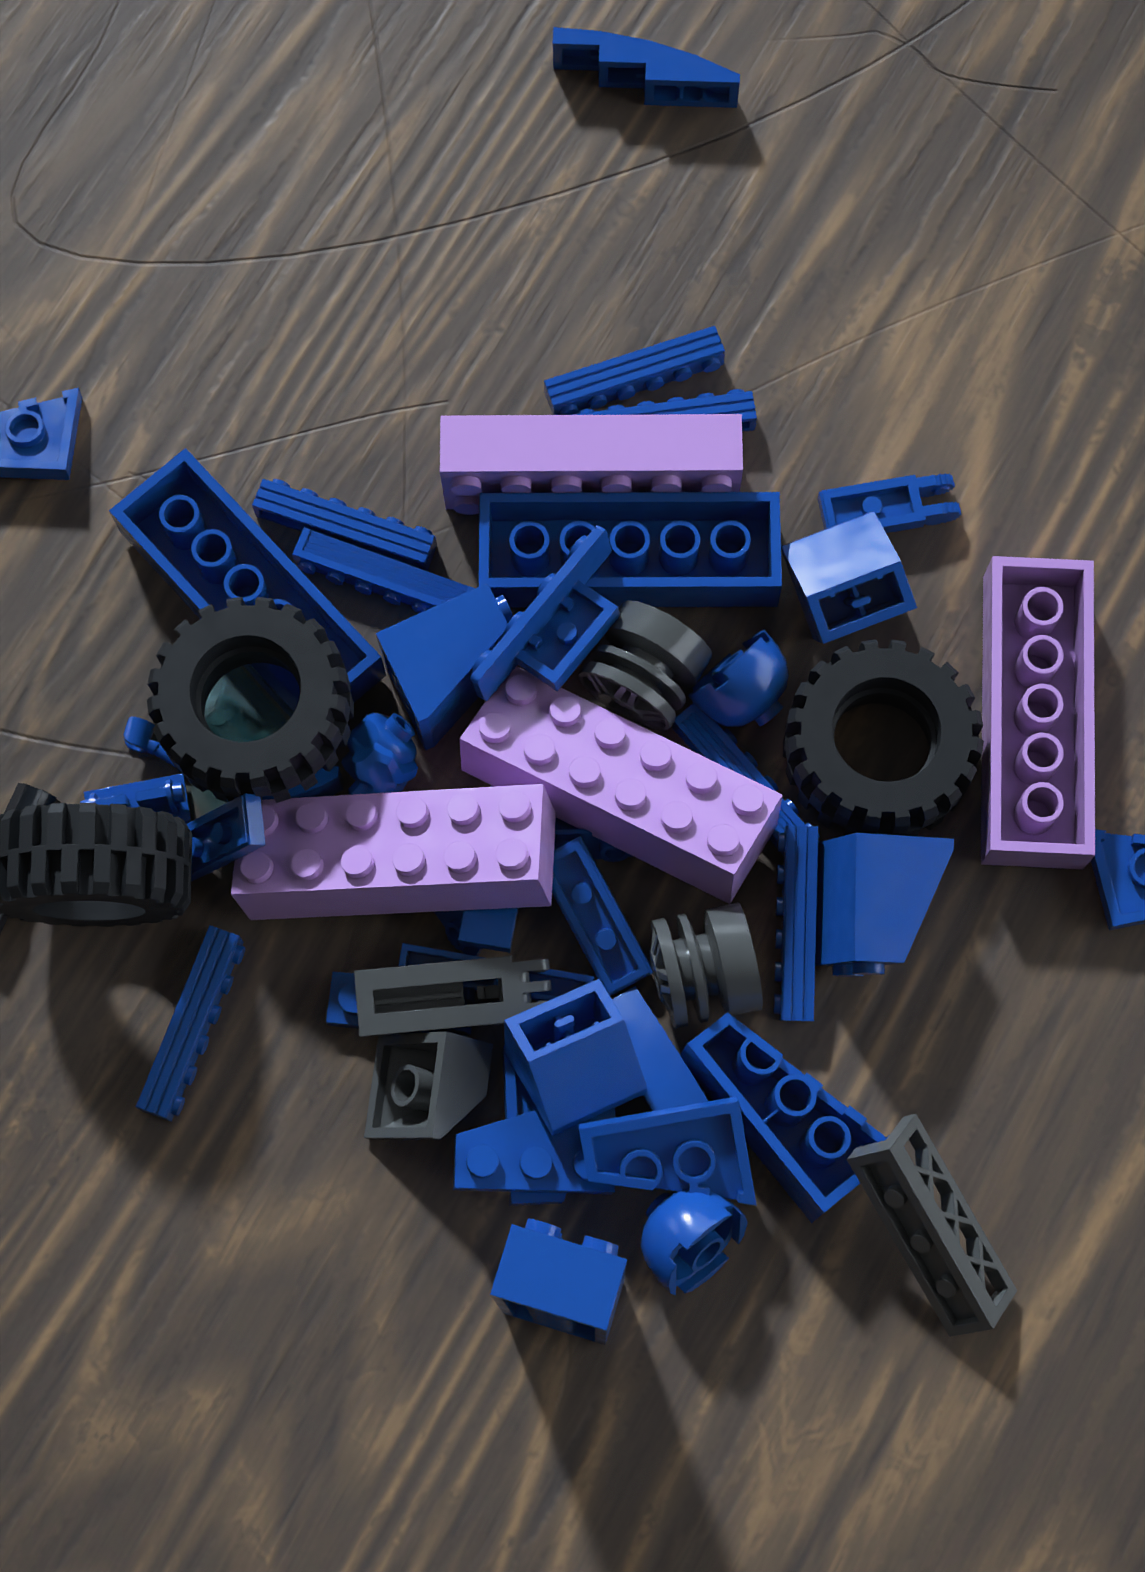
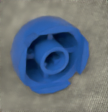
[688,630,789,727]
[640,1189,748,1295]

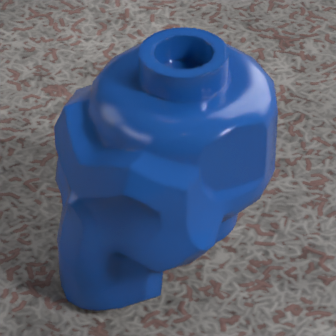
[342,712,418,795]

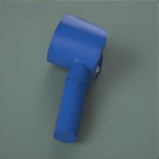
[123,716,176,768]

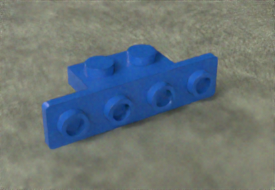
[470,525,620,701]

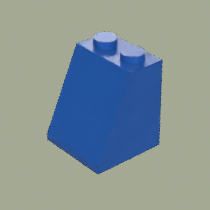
[376,583,513,751]
[815,833,954,977]

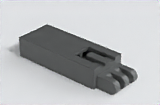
[354,956,552,1037]

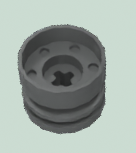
[578,601,712,732]
[650,902,763,1028]

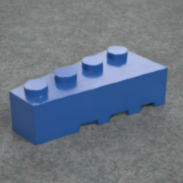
[680,1012,889,1223]

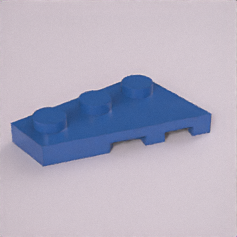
[0,387,82,480]

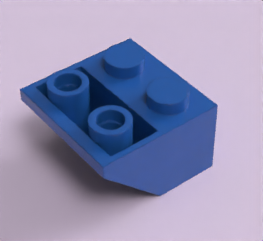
[781,511,917,644]
[504,979,647,1136]

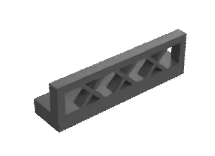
[847,1114,1017,1337]

